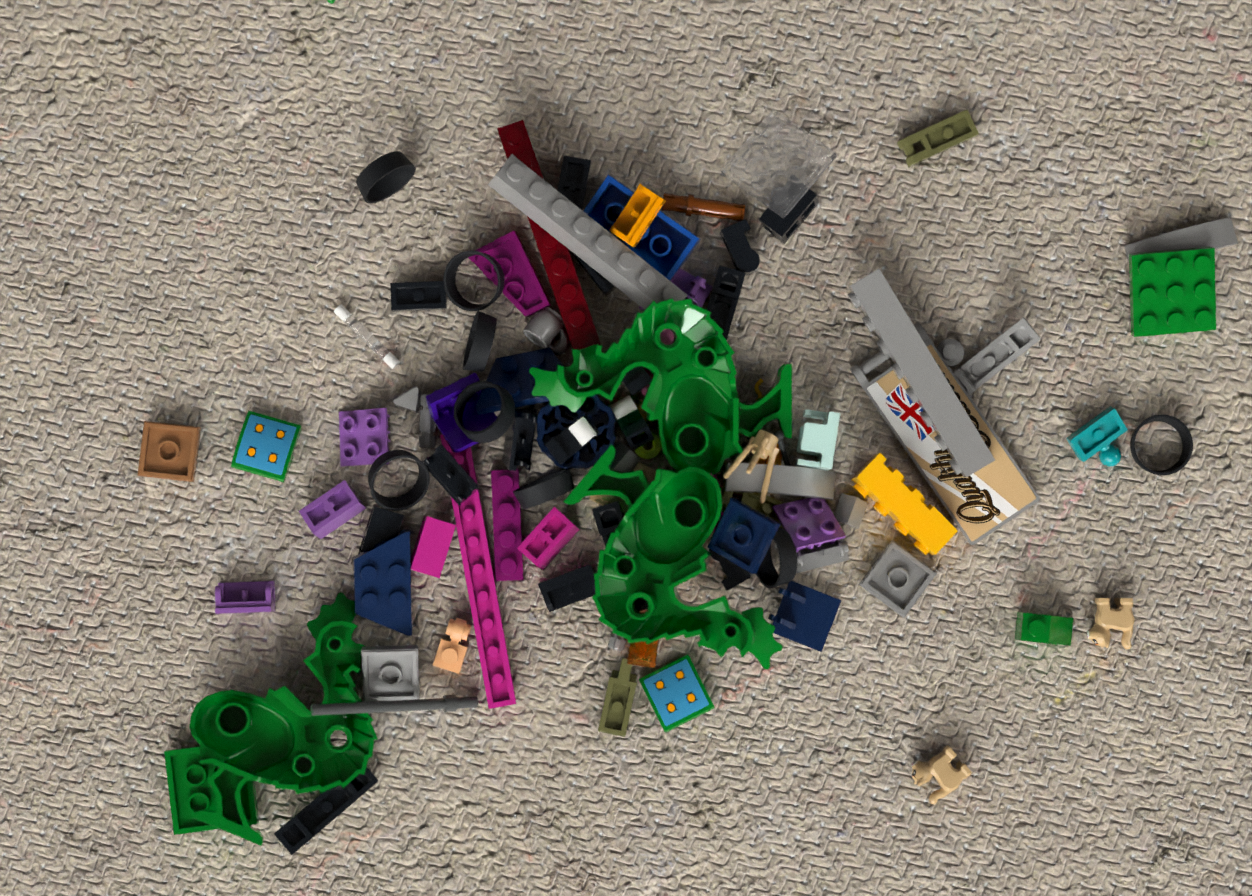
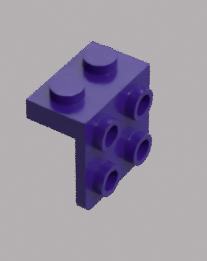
[425,373,497,453]

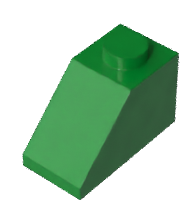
[1015,612,1073,646]

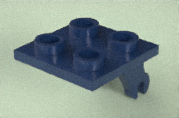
[768,581,842,652]

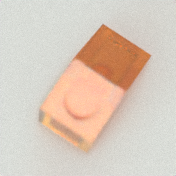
[627,640,659,668]

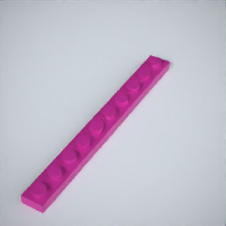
[440,435,517,709]

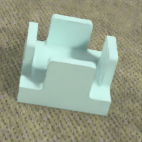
[795,409,840,471]

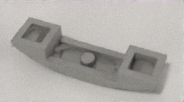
[1124,217,1238,262]
[953,317,1041,395]
[725,463,835,500]

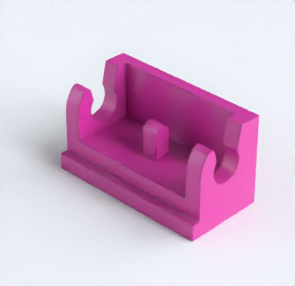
[517,507,580,570]
[410,515,456,578]

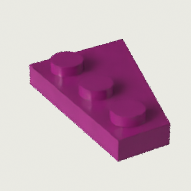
[468,231,551,317]

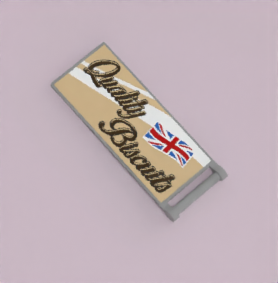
[850,322,1040,545]

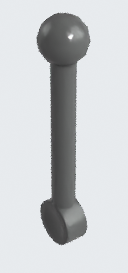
[773,430,791,466]

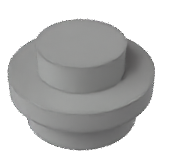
[937,339,964,367]

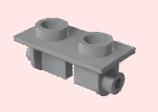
[796,538,849,573]

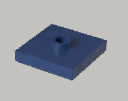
[708,498,780,574]

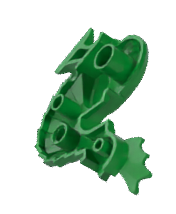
[529,298,792,476]
[564,445,783,669]
[190,592,378,846]

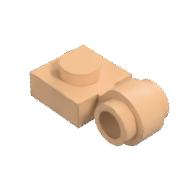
[433,618,472,674]

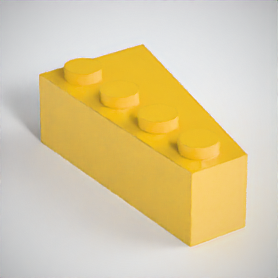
[851,453,958,555]

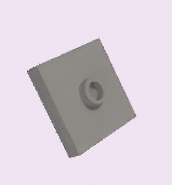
[859,540,937,618]
[361,645,420,702]

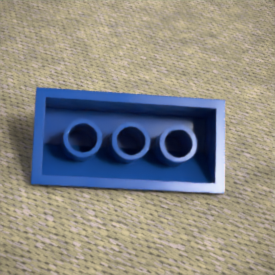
[583,175,701,281]

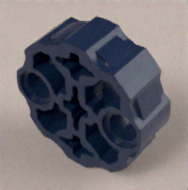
[536,394,616,470]

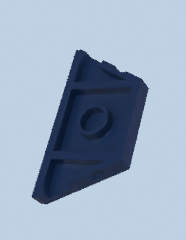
[475,348,565,415]
[353,529,412,636]

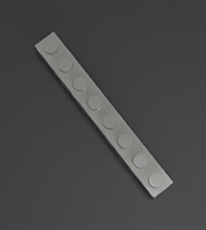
[488,155,687,310]
[848,269,995,477]

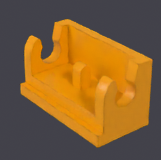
[610,184,666,247]

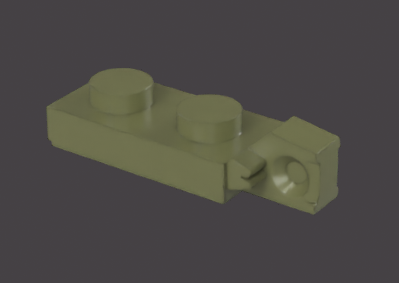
[598,657,637,737]

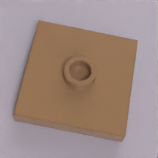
[137,421,201,482]

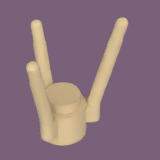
[723,430,779,504]

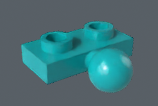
[1066,406,1128,467]

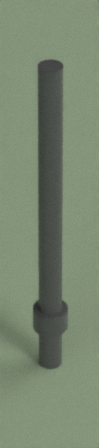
[311,695,478,716]

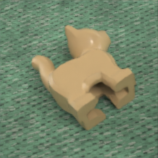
[1087,598,1134,649]
[911,745,972,804]

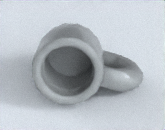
[523,307,569,355]

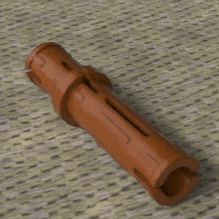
[661,193,745,221]

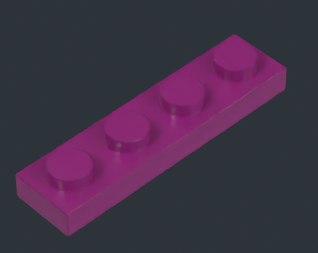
[491,469,524,581]

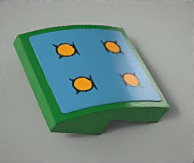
[231,410,302,482]
[639,655,715,733]

